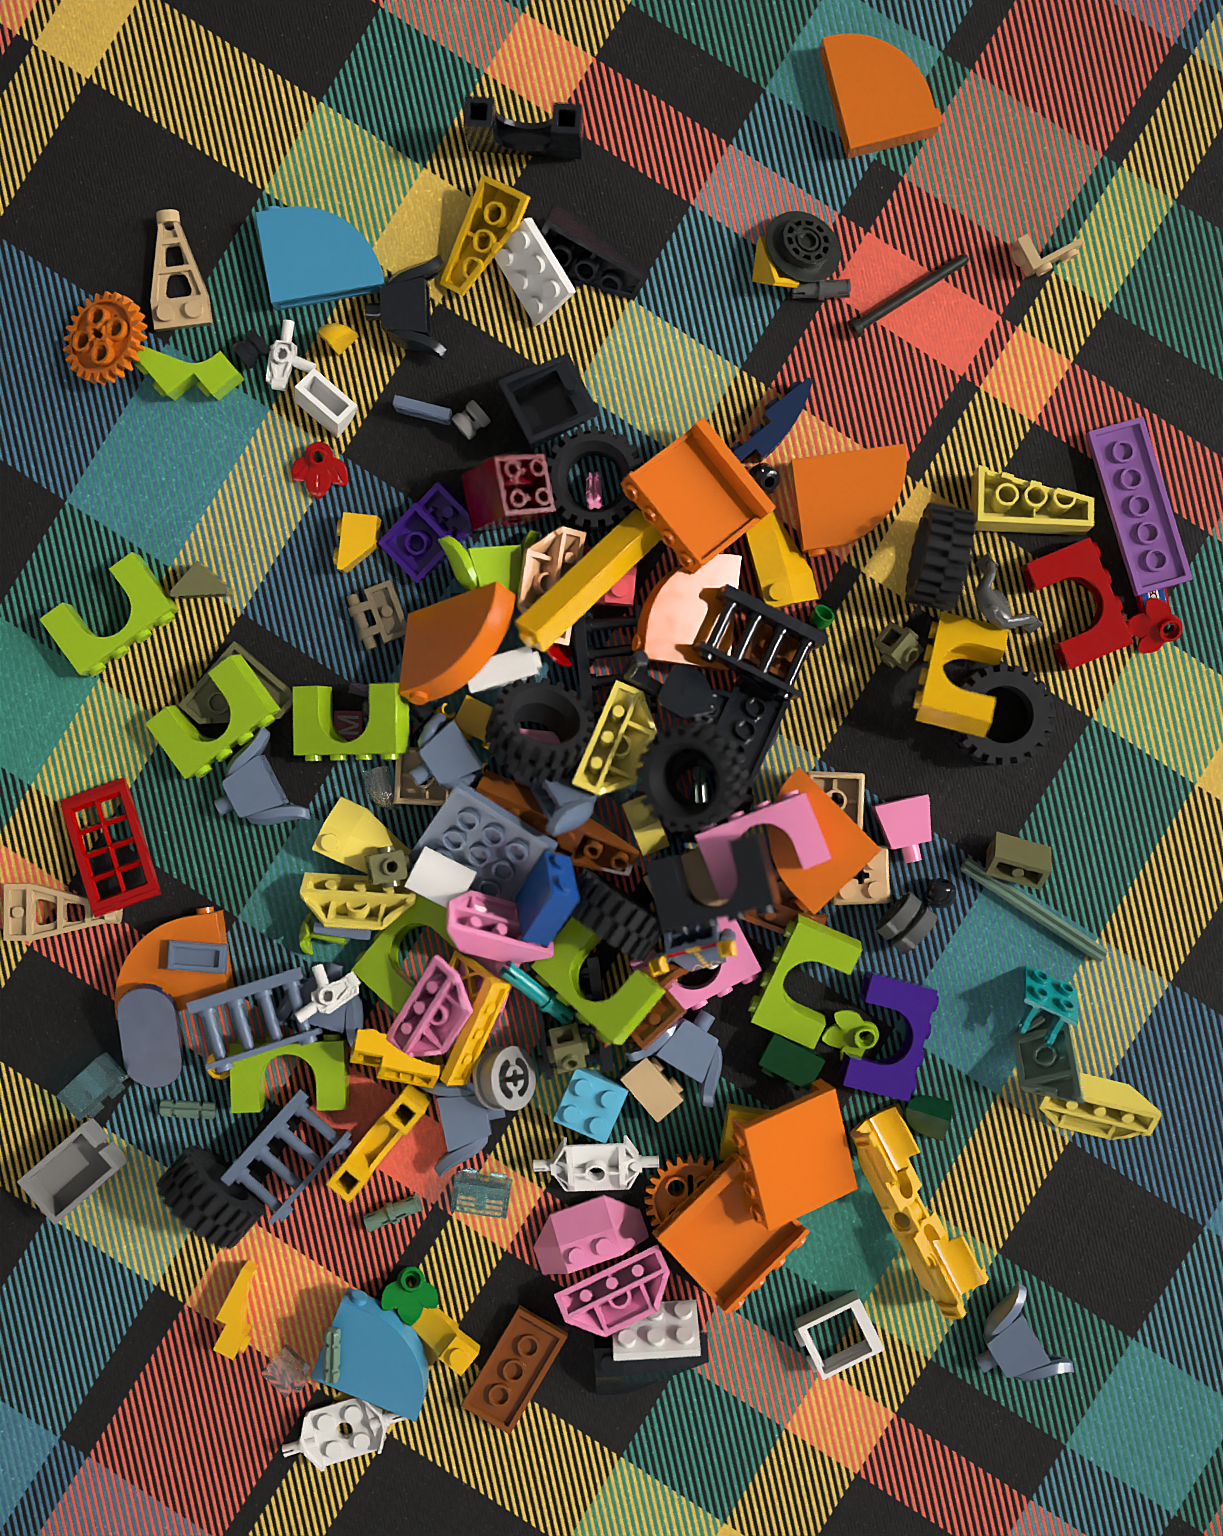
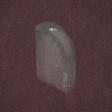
[362,766,399,810]

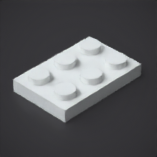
[494,218,576,326]
[613,1300,701,1361]

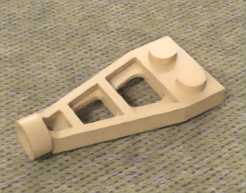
[150,209,213,332]
[3,883,123,941]

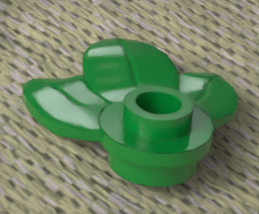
[381,1267,438,1326]

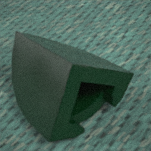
[906,1095,953,1141]

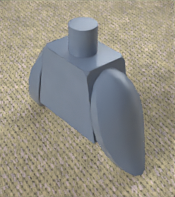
[214,728,311,826]
[513,769,604,837]
[264,962,363,1049]
[625,1010,722,1108]
[419,1078,506,1177]
[975,1281,1074,1381]

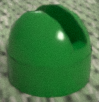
[809,604,835,630]

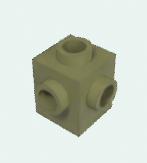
[873,621,924,671]
[364,845,411,888]
[546,1023,589,1074]

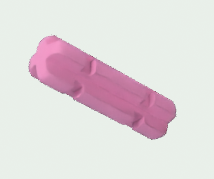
[586,471,602,510]

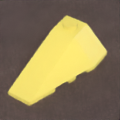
[312,796,412,878]

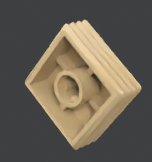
[394,747,453,806]
[806,771,865,830]
[831,845,890,905]

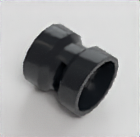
[231,328,271,369]

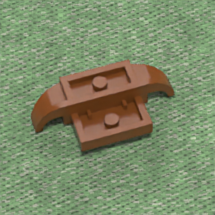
[742,865,829,934]
[595,962,689,1050]

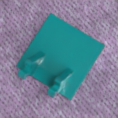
[1018,965,1078,1047]

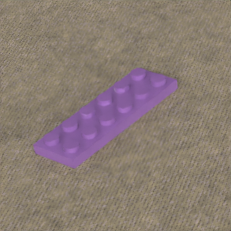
[1085,416,1193,597]

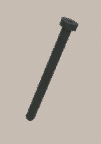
[848,254,969,338]

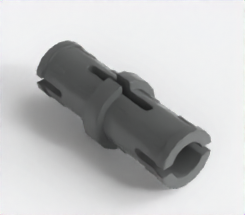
[792,279,851,301]

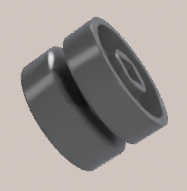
[875,892,938,954]

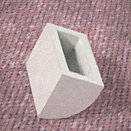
[294,368,357,438]
[404,846,477,908]

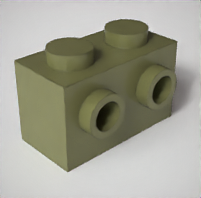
[985,832,1051,890]

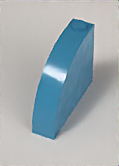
[255,206,386,311]
[310,1287,429,1422]

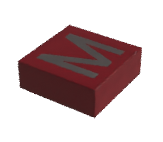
[334,711,364,739]

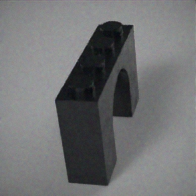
[463,96,584,160]
[645,833,781,935]

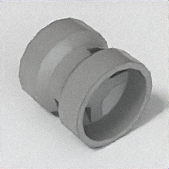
[451,400,491,440]

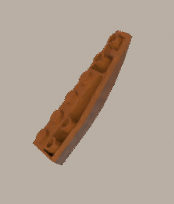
[476,770,640,876]

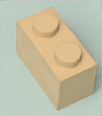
[620,1055,684,1123]

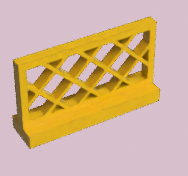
[419,950,512,1085]

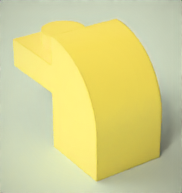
[622,794,670,857]

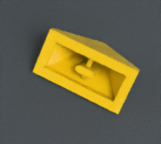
[752,236,799,288]

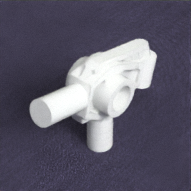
[266,320,316,391]
[294,964,361,1023]

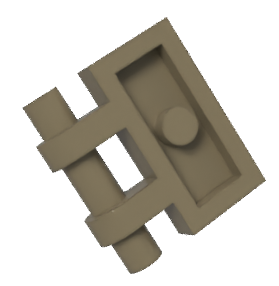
[346,580,407,651]

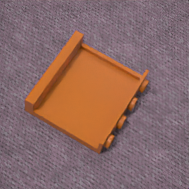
[620,417,776,574]
[731,1079,858,1231]
[652,1151,810,1315]

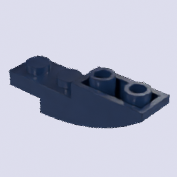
[730,377,812,464]

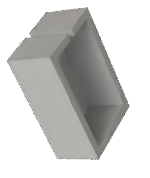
[17,1118,130,1225]

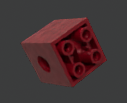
[461,454,555,531]

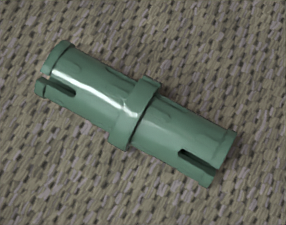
[363,1193,423,1232]

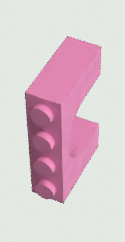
[695,789,831,901]
[628,916,762,1010]

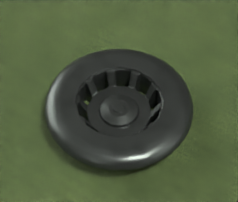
[766,211,841,282]

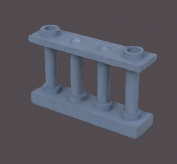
[186,966,322,1073]
[220,1088,352,1225]

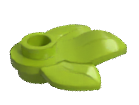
[822,1010,879,1061]

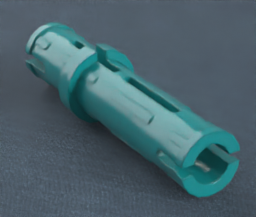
[499,961,575,1026]

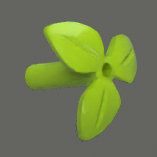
[299,911,347,955]

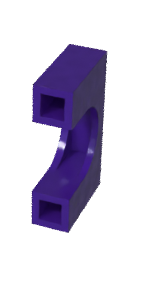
[837,970,939,1102]

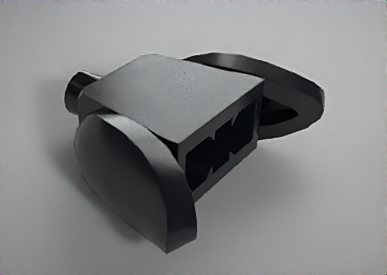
[364,254,447,361]

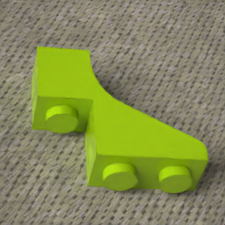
[134,345,245,401]

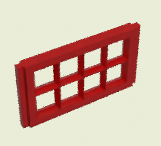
[60,777,161,918]

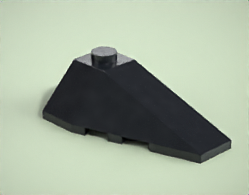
[594,1332,709,1395]

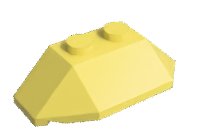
[572,680,657,796]
[300,872,417,930]
[1039,1072,1162,1140]

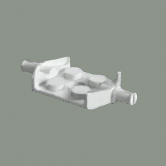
[533,1135,659,1192]
[282,1397,405,1472]

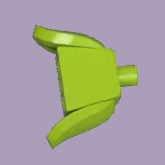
[438,530,540,595]

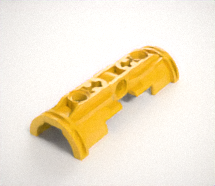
[850,1103,989,1319]

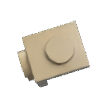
[1011,234,1083,278]

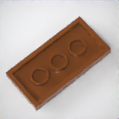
[461,1305,568,1435]

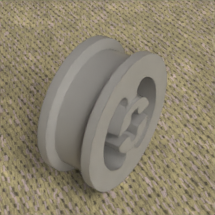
[473,1046,536,1111]

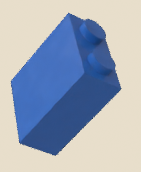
[515,851,579,946]

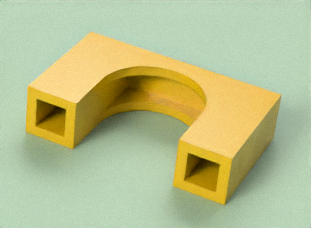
[913,611,1009,737]
[327,1084,432,1203]

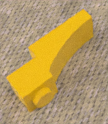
[350,1029,440,1088]
[213,1260,258,1360]
[412,1307,480,1376]

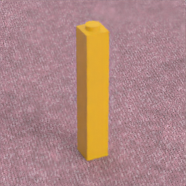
[516,508,661,652]

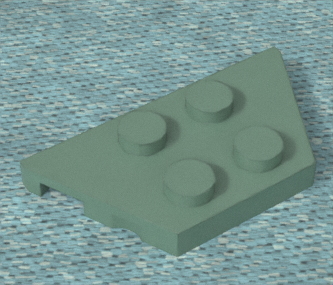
[1012,1013,1085,1104]

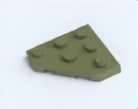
[178,641,293,724]

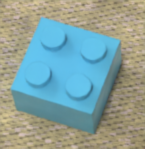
[553,1066,629,1144]

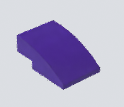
[378,481,474,583]

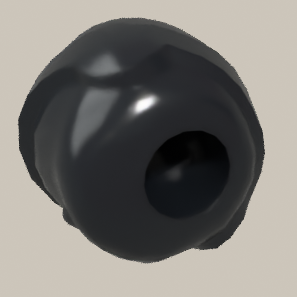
[749,462,780,495]
[925,878,956,908]

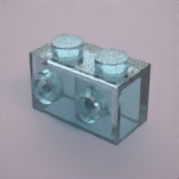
[56,1052,129,1121]

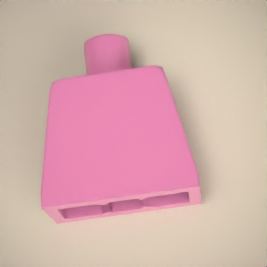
[871,794,931,863]

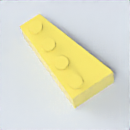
[971,465,1094,535]

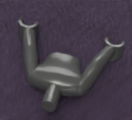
[975,552,1044,633]

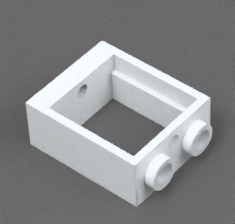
[468,646,543,695]
[793,1290,884,1380]

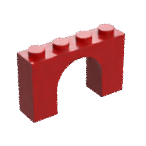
[1020,537,1134,671]

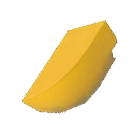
[316,323,359,356]

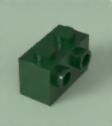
[756,1031,825,1091]

